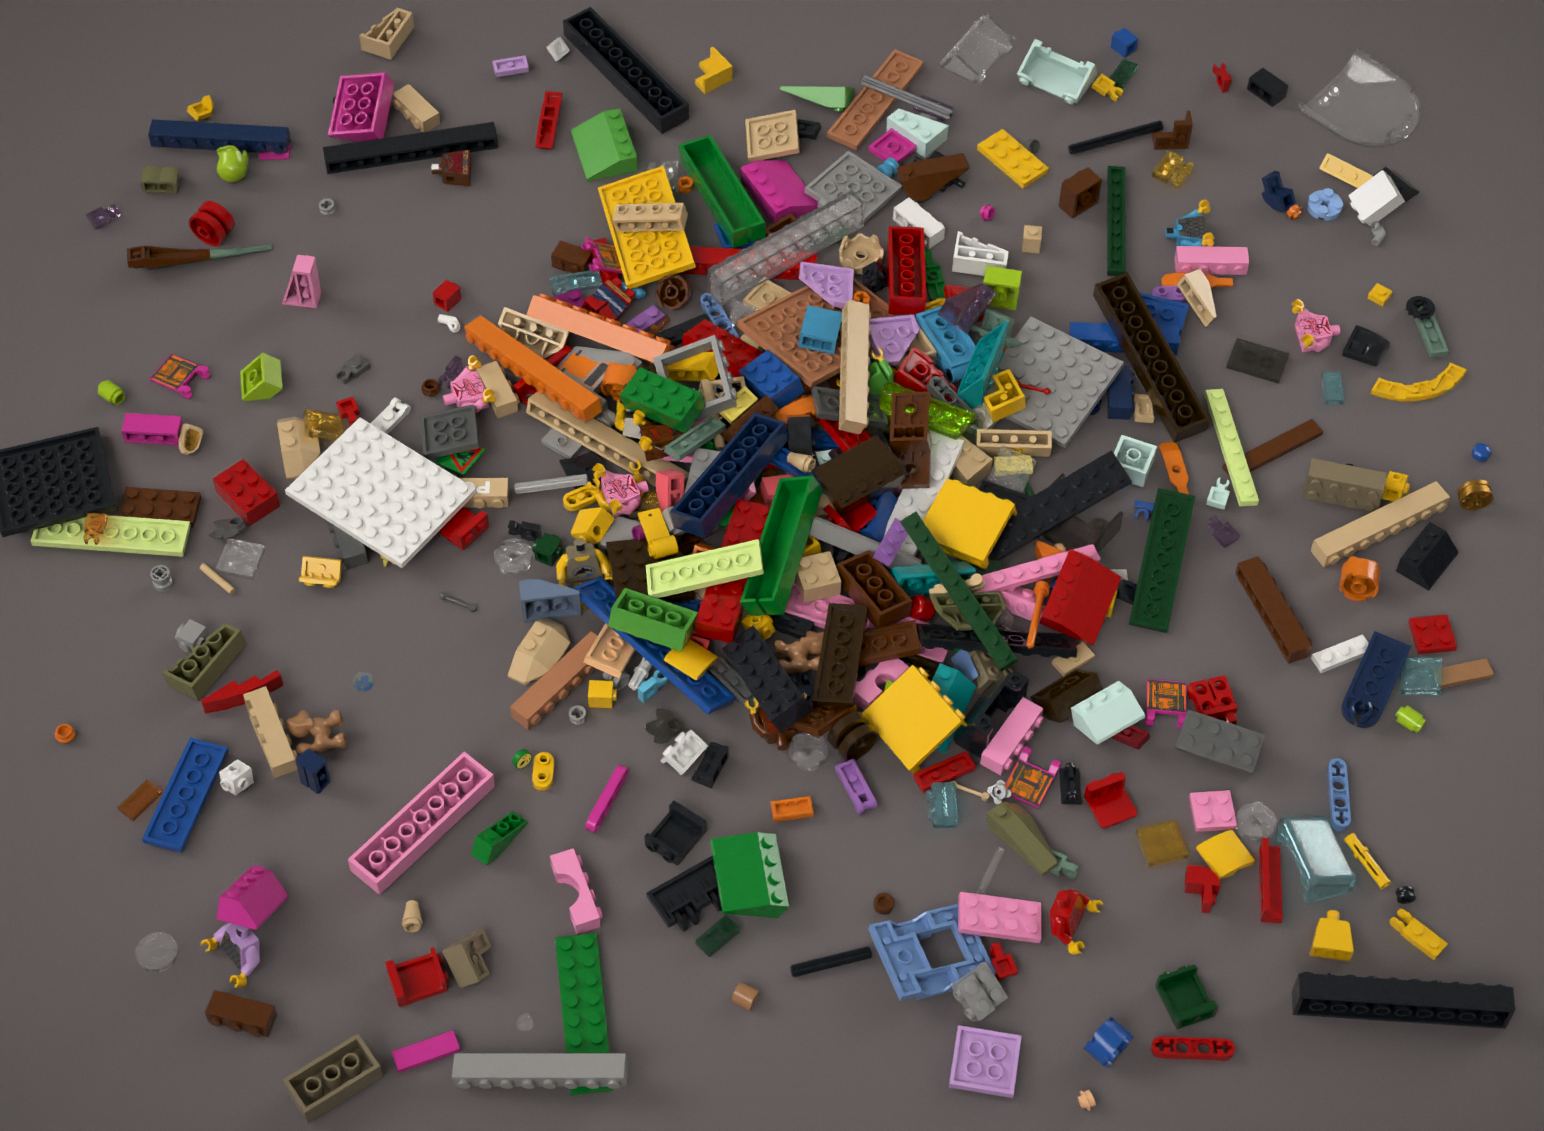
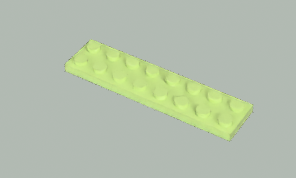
[31,515,191,557]

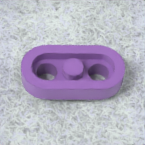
[1152,286,1187,303]

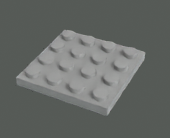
[804,151,902,228]

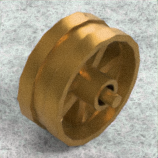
[1457,479,1494,511]

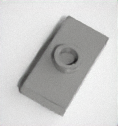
[541,428,582,459]

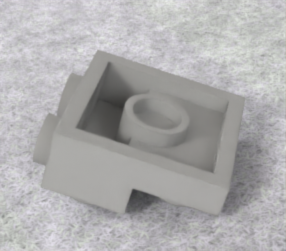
[951,962,1008,1022]

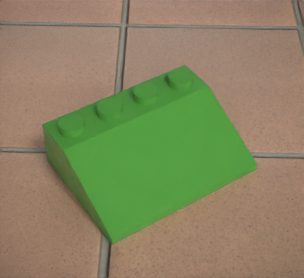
[571,108,637,181]

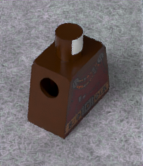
[431,150,471,186]

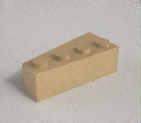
[243,686,298,778]

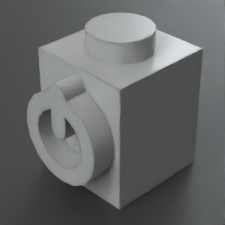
[175,619,208,653]

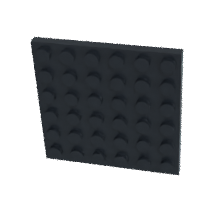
[0,427,117,537]

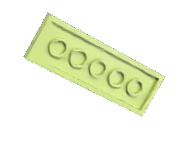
[646,539,764,598]

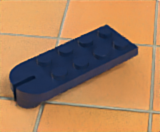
[1341,631,1411,728]

